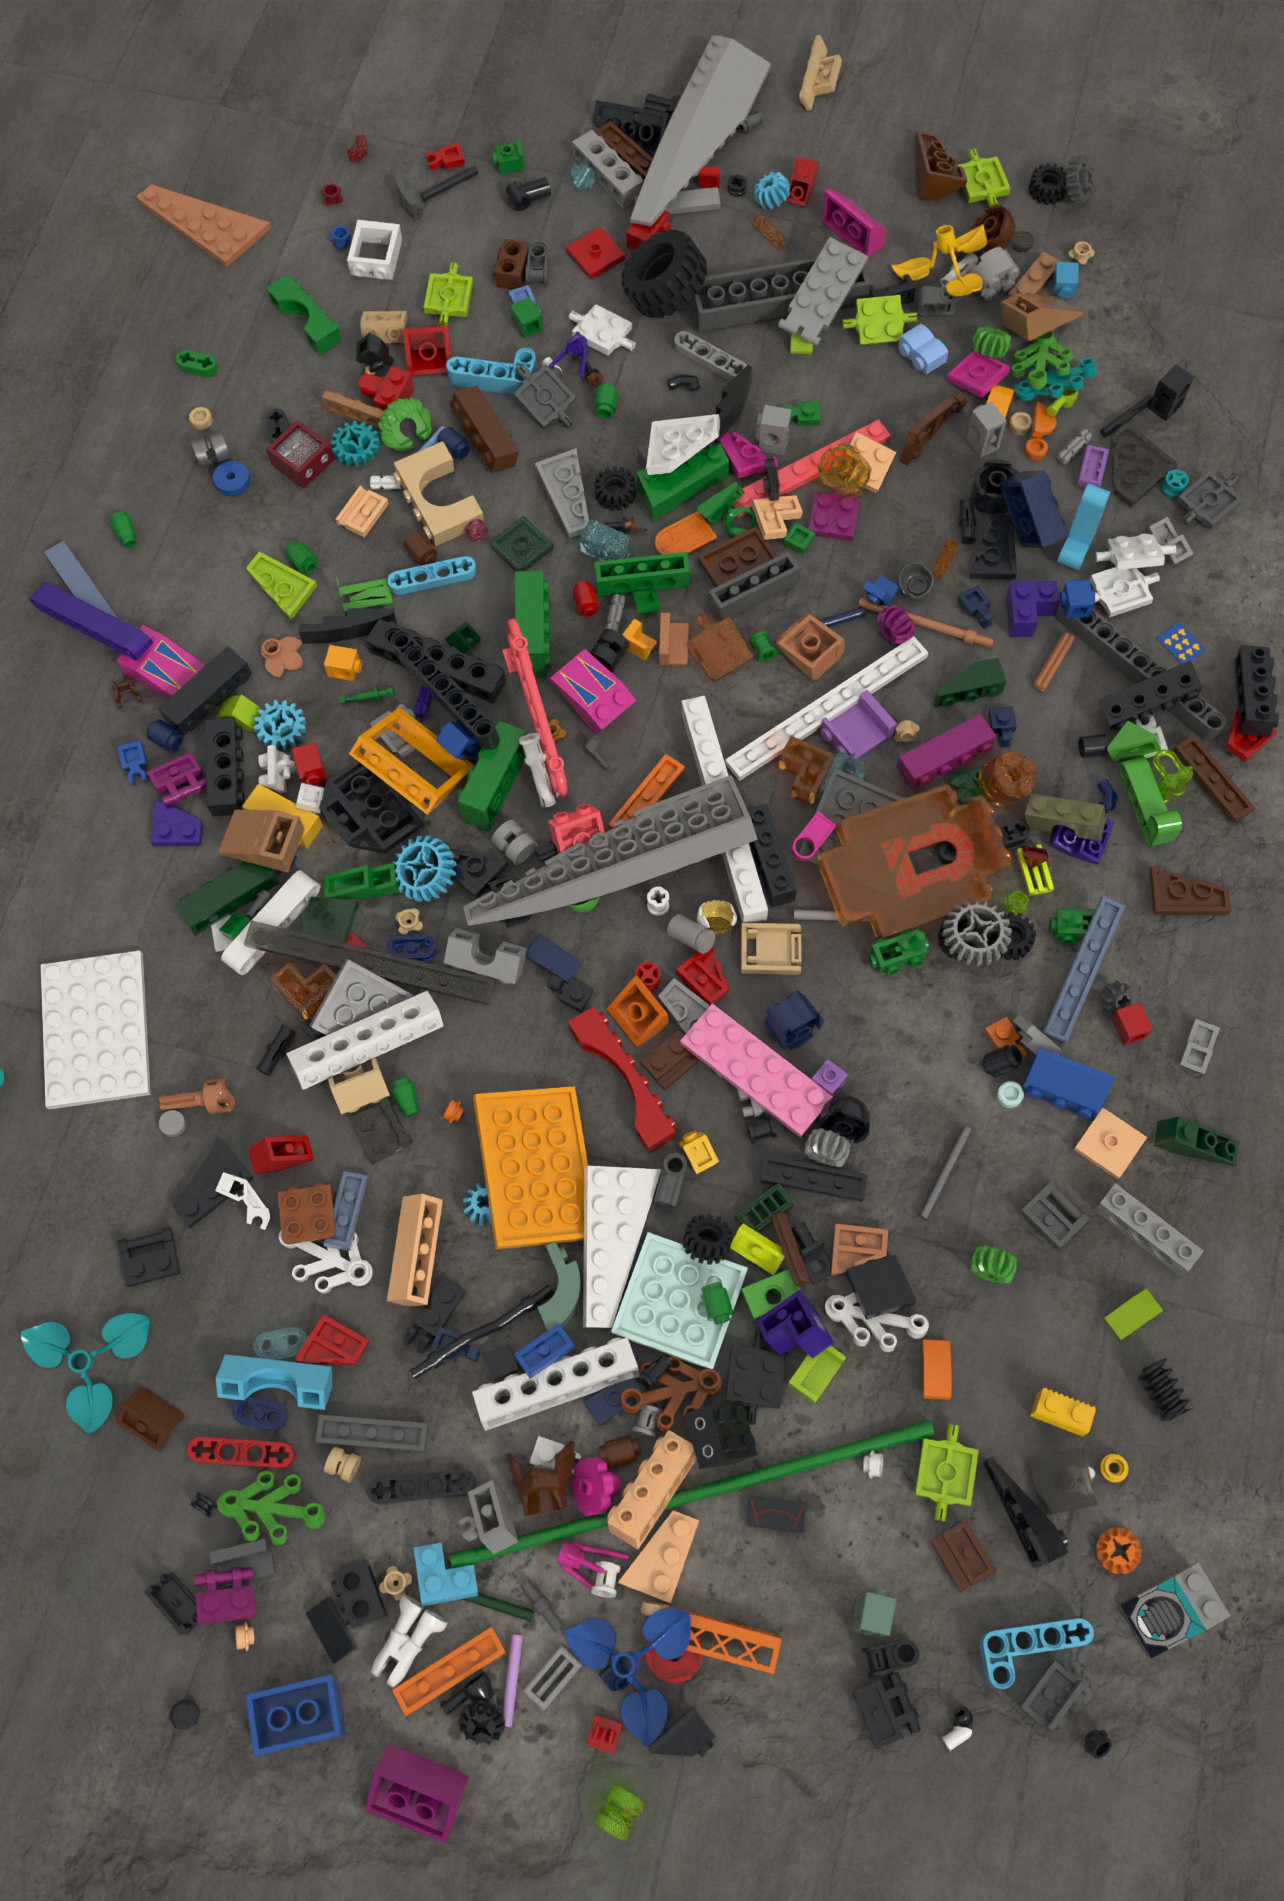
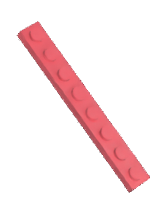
[731,419,891,518]

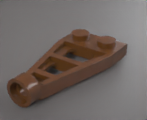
[900,392,967,466]

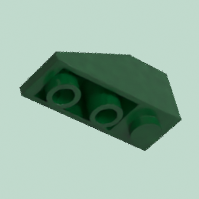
[933,657,1007,708]
[1154,1116,1239,1166]

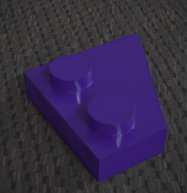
[151,800,203,846]

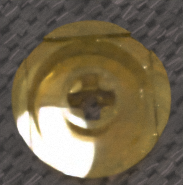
[818,443,872,497]

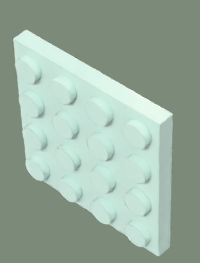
[611,1232,748,1370]

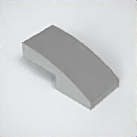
[1145,517,1193,565]
[1179,1019,1220,1075]

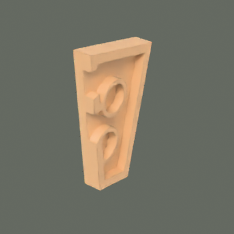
[618,1510,699,1604]

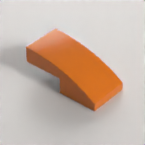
[922,1340,952,1400]

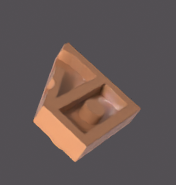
[830,1224,888,1276]

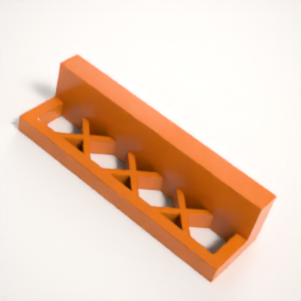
[671,1606,782,1674]

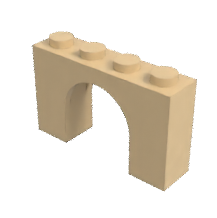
[393,441,484,547]

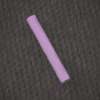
[502,1634,523,1727]

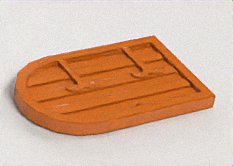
[655,511,717,555]

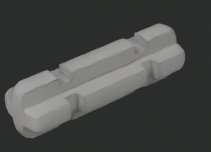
[1056,429,1092,465]
[605,594,625,632]

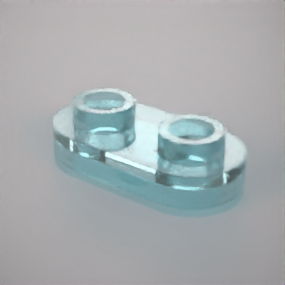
[253,1327,308,1360]

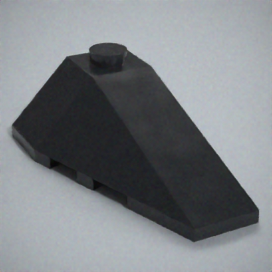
[593,100,673,157]

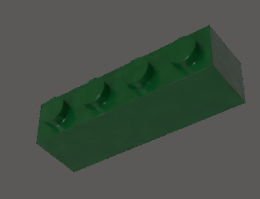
[175,861,280,936]

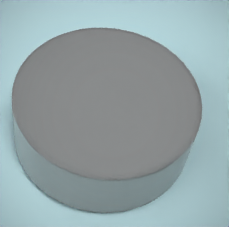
[159,1110,186,1137]

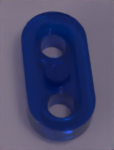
[386,935,437,962]
[232,1397,287,1431]

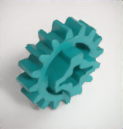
[331,421,381,467]

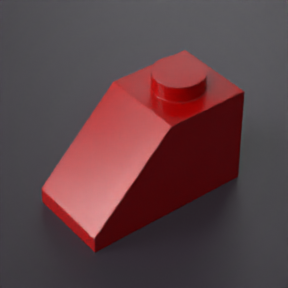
[248,1135,314,1174]

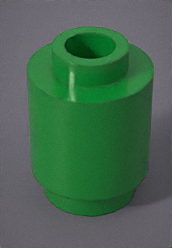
[594,383,618,419]
[285,541,318,574]
[701,1282,734,1325]

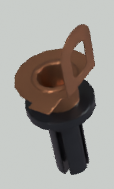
[585,360,603,392]
[604,516,648,534]

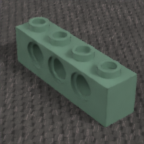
[849,1588,896,1638]

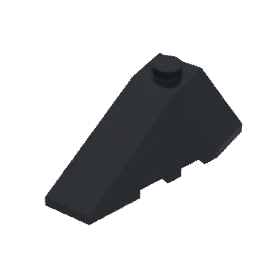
[982,1457,1068,1568]

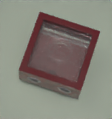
[266,420,334,489]

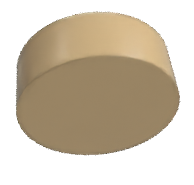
[189,407,213,430]
[1009,412,1033,435]
[641,1601,670,1616]

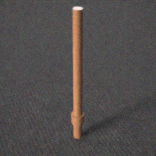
[858,598,994,648]

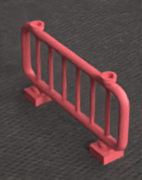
[502,619,567,799]

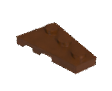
[1149,866,1231,915]

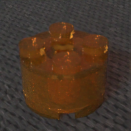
[978,751,1036,806]

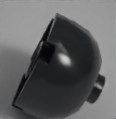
[818,1095,870,1143]

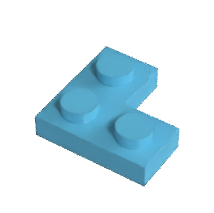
[414,1543,478,1607]

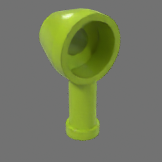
[1046,388,1079,417]

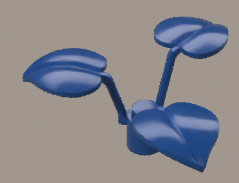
[565,1608,691,1746]

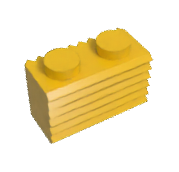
[1030,1388,1096,1437]

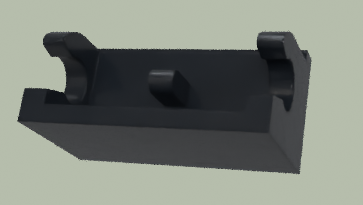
[868,274,916,305]
[144,1572,197,1635]

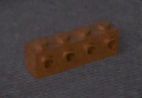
[450,386,519,473]

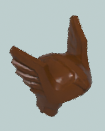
[506,1441,576,1516]

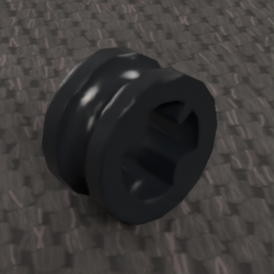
[728,174,747,197]
[190,1492,218,1518]

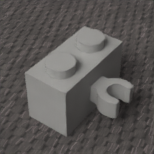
[459,1480,519,1554]

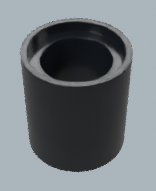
[1078,734,1108,758]

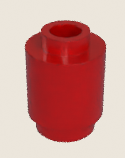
[572,581,600,617]

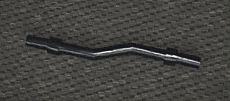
[410,1285,554,1380]

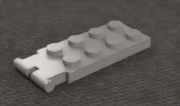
[778,237,869,346]

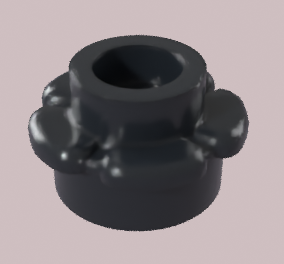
[1084,1730,1112,1759]

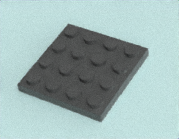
[798,768,924,897]

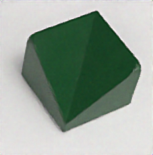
[445,621,481,654]

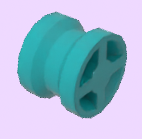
[1161,469,1189,499]

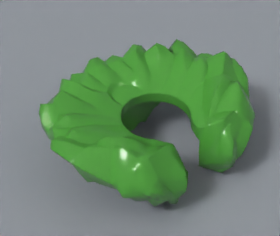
[378,397,433,452]

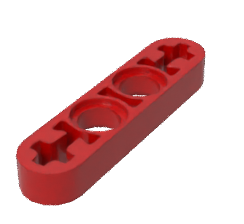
[187,1437,296,1469]

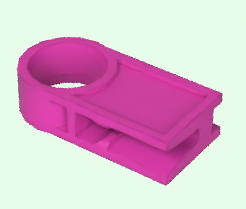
[791,811,837,861]

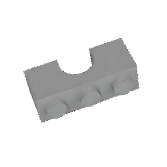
[444,928,527,984]

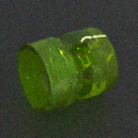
[593,1782,646,1842]

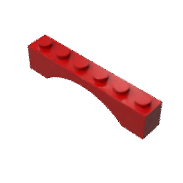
[568,1006,677,1154]

